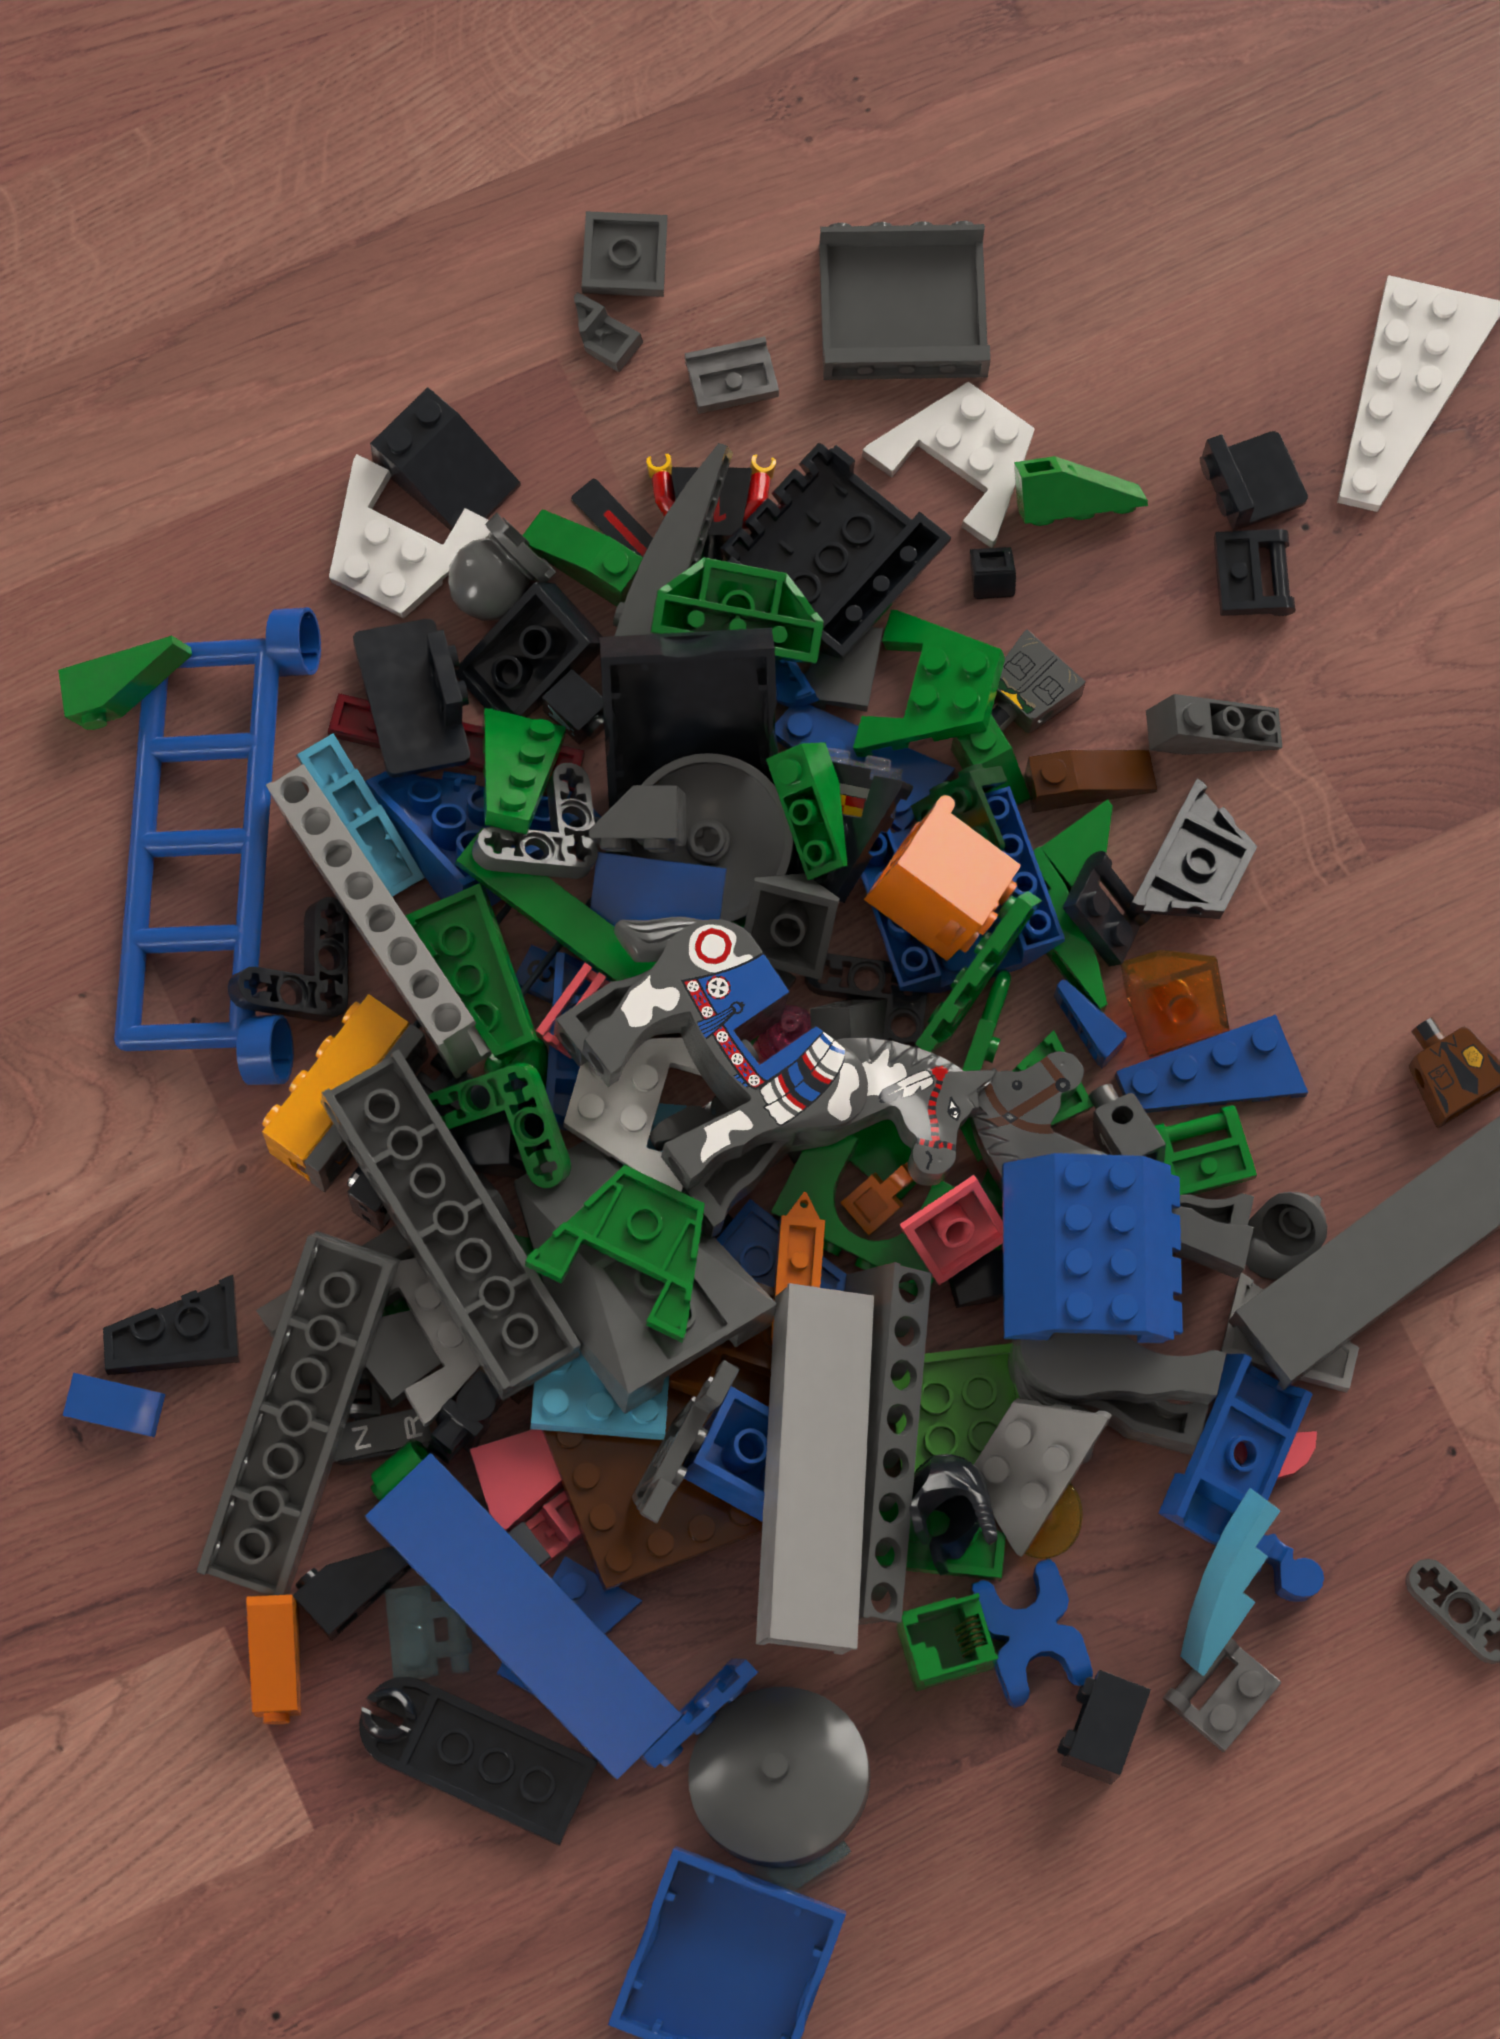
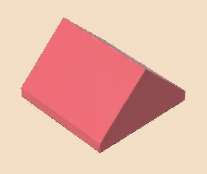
[900,1175,1003,1285]

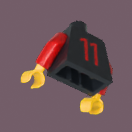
[646,454,776,561]

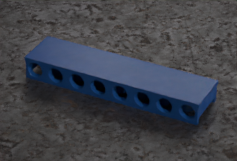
[365,1453,682,1779]

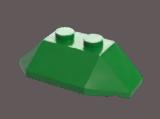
[650,557,824,664]

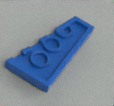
[775,704,955,832]

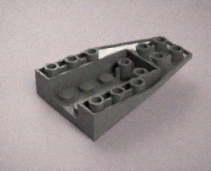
[514,1141,777,1414]

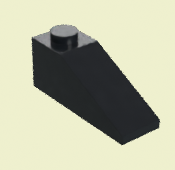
[293,1546,412,1641]

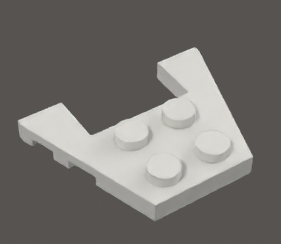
[862,382,1035,548]
[329,454,491,619]
[563,1038,701,1192]

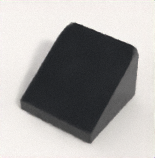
[970,547,1016,599]

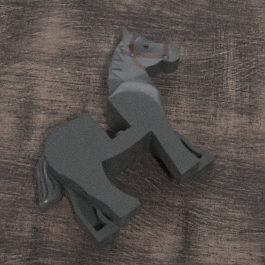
[970,1051,1254,1464]

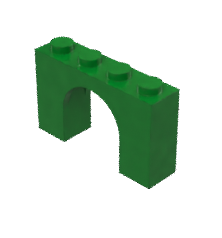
[771,1135,955,1297]

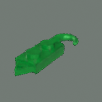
[962,970,1011,1071]

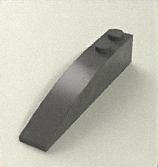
[600,443,733,665]

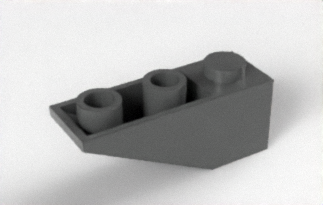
[1146,694,1283,755]

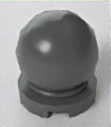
[448,513,556,621]

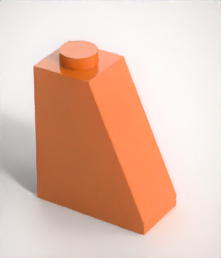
[246,1595,301,1724]

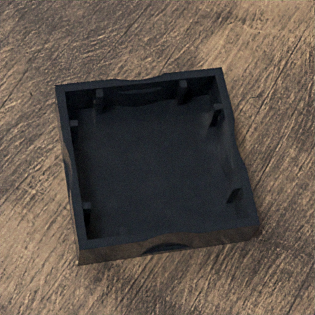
[599,628,778,809]

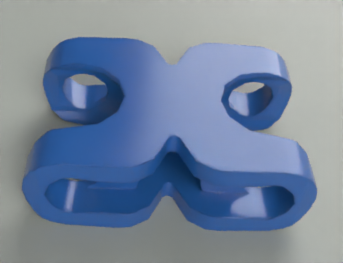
[970,1558,1093,1708]

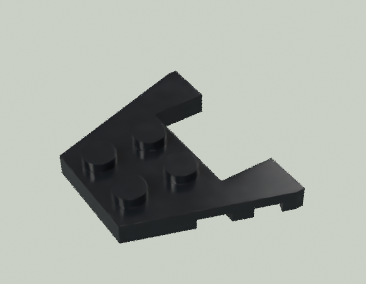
[787,776,913,903]

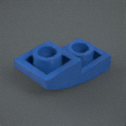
[63,1372,166,1437]

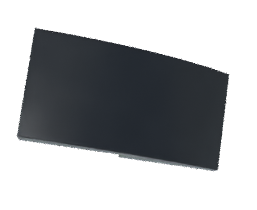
[948,1250,1003,1308]

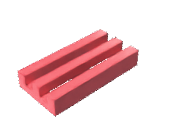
[535,963,610,1059]

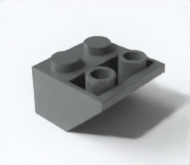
[589,785,687,854]

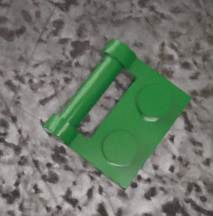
[1154,1105,1257,1195]

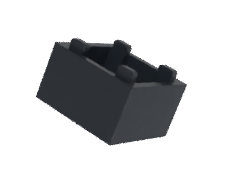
[1057,1670,1151,1785]

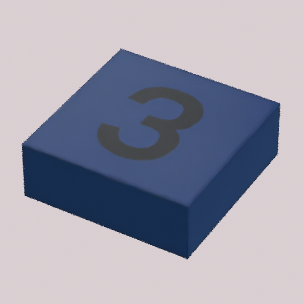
[516,944,556,1004]

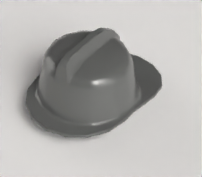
[1246,1192,1328,1280]

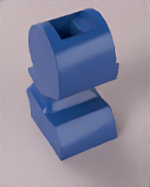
[1256,1533,1324,1602]

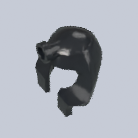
[897,1454,998,1576]

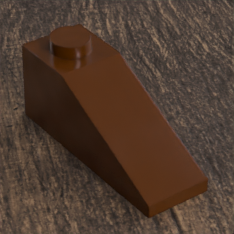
[1024,750,1158,813]

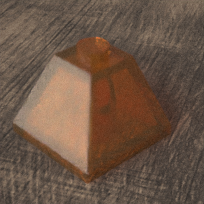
[1120,950,1230,1058]

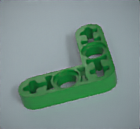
[427,1062,571,1188]

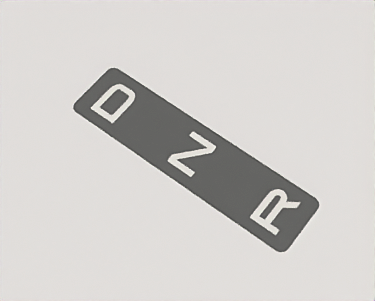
[333,1409,432,1462]

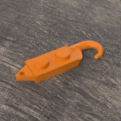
[771,1192,825,1345]

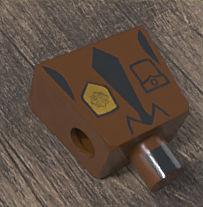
[1409,1017,1500,1128]

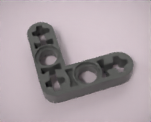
[472,763,598,879]
[1406,1559,1500,1664]

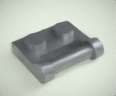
[1162,1638,1282,1753]

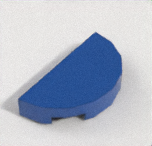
[775,660,819,707]

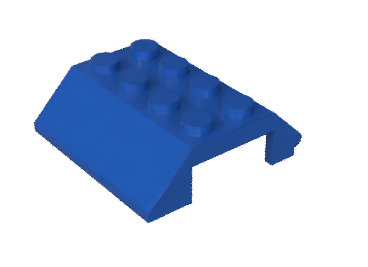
[1002,1153,1183,1343]

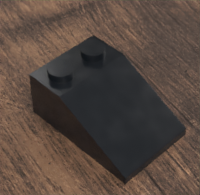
[370,387,521,531]
[455,582,603,717]

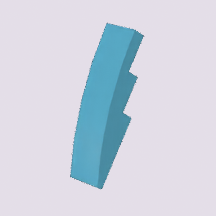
[296,733,425,897]
[1180,1488,1281,1676]

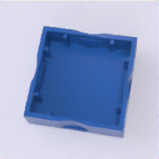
[608,1846,847,2039]

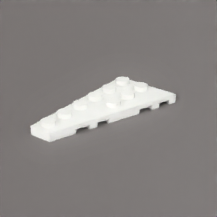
[1337,275,1500,512]

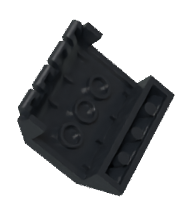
[719,443,952,659]

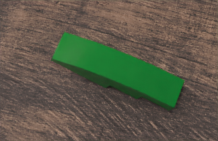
[1033,846,1107,1013]

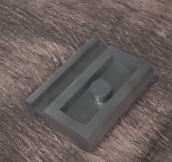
[685,336,779,414]

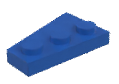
[640,1658,759,1768]

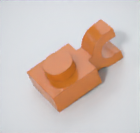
[840,1162,913,1235]

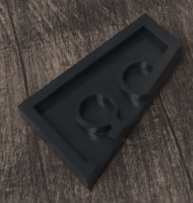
[103,1274,240,1375]

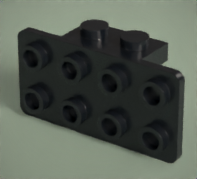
[353,619,470,778]

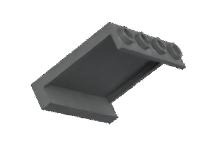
[819,221,991,380]

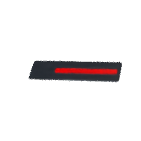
[571,479,653,557]

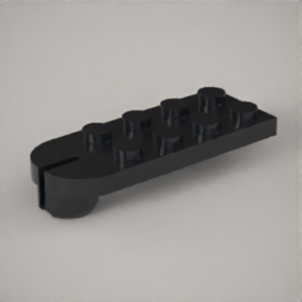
[359,1677,598,1846]

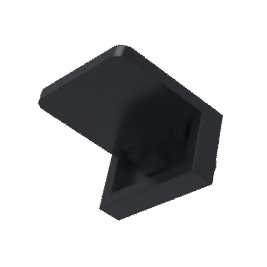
[1200,431,1308,531]

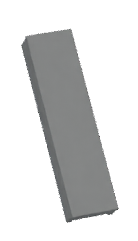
[266,764,492,1079]
[756,1283,874,1655]

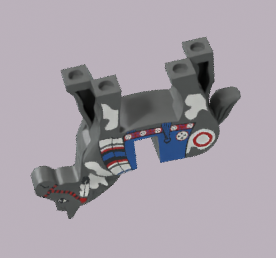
[553,916,994,1239]

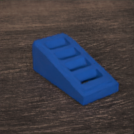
[1054,979,1127,1069]

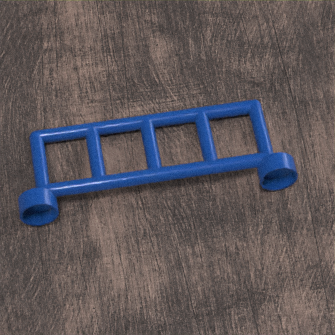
[114,607,321,1085]

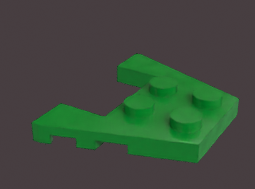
[853,609,1005,757]
[525,1165,705,1343]

